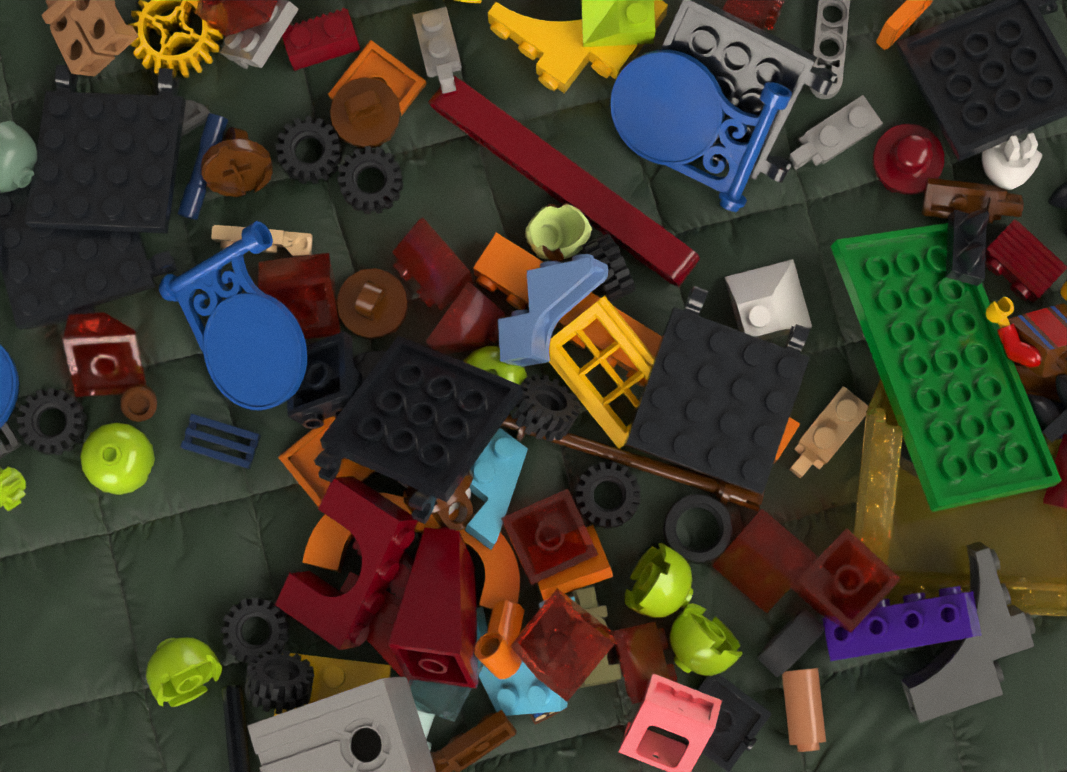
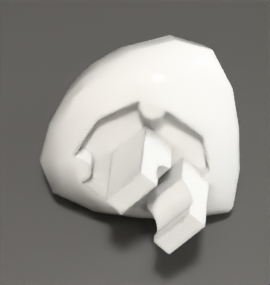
[982,133,1042,190]

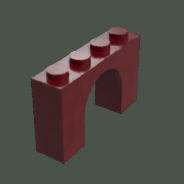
[275,476,418,650]

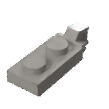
[413,7,462,94]
[788,95,883,170]

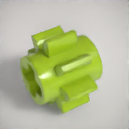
[0,467,26,511]

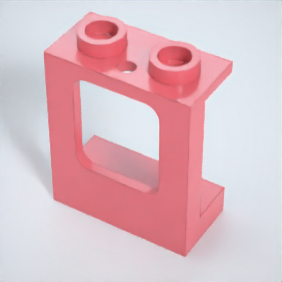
[619,673,722,772]

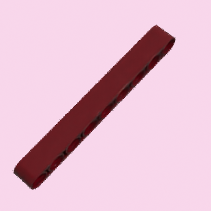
[428,75,700,287]

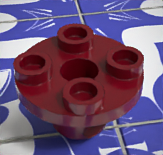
[873,124,944,194]

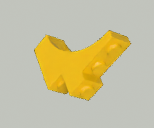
[488,0,668,94]

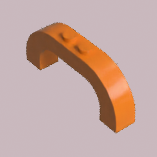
[302,491,521,609]

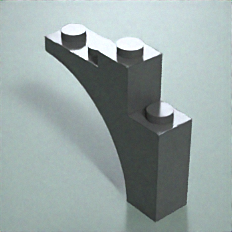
[901,541,1035,723]

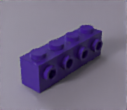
[822,586,982,661]

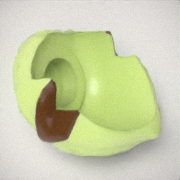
[525,203,592,262]

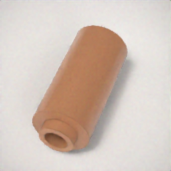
[782,668,826,752]

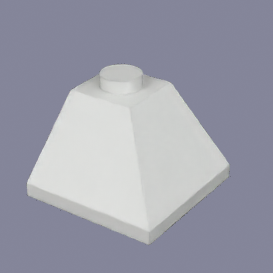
[724,259,812,340]

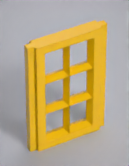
[549,295,655,449]

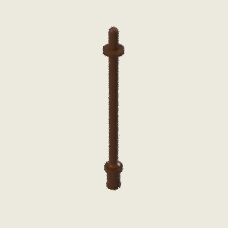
[501,414,765,512]

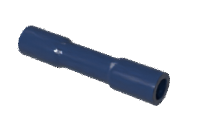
[177,113,229,220]

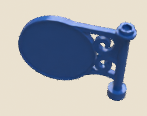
[610,50,792,212]
[159,221,307,410]

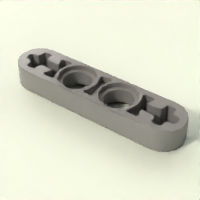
[810,0,850,99]

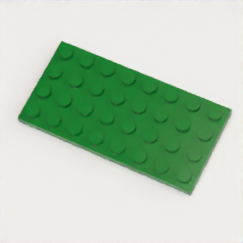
[830,223,1062,512]

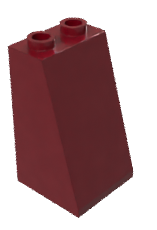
[388,527,478,689]

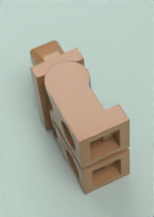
[42,0,139,77]

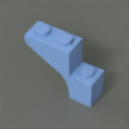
[498,254,608,367]

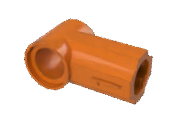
[474,600,525,679]

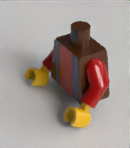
[985,281,1067,378]

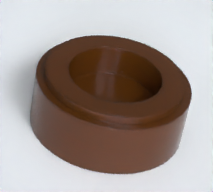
[121,384,157,422]

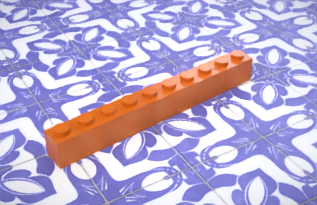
[473,232,800,464]

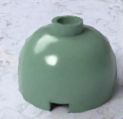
[0,121,38,193]

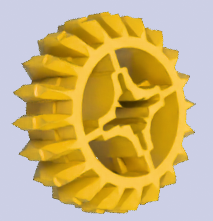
[128,0,223,78]

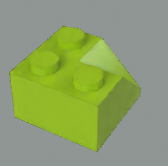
[581,0,656,47]

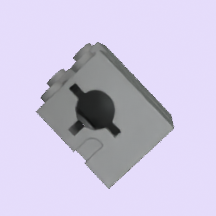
[247,677,436,772]

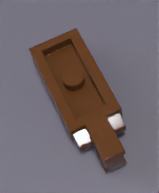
[921,178,1024,224]
[430,709,517,772]

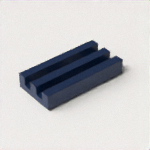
[180,414,261,469]

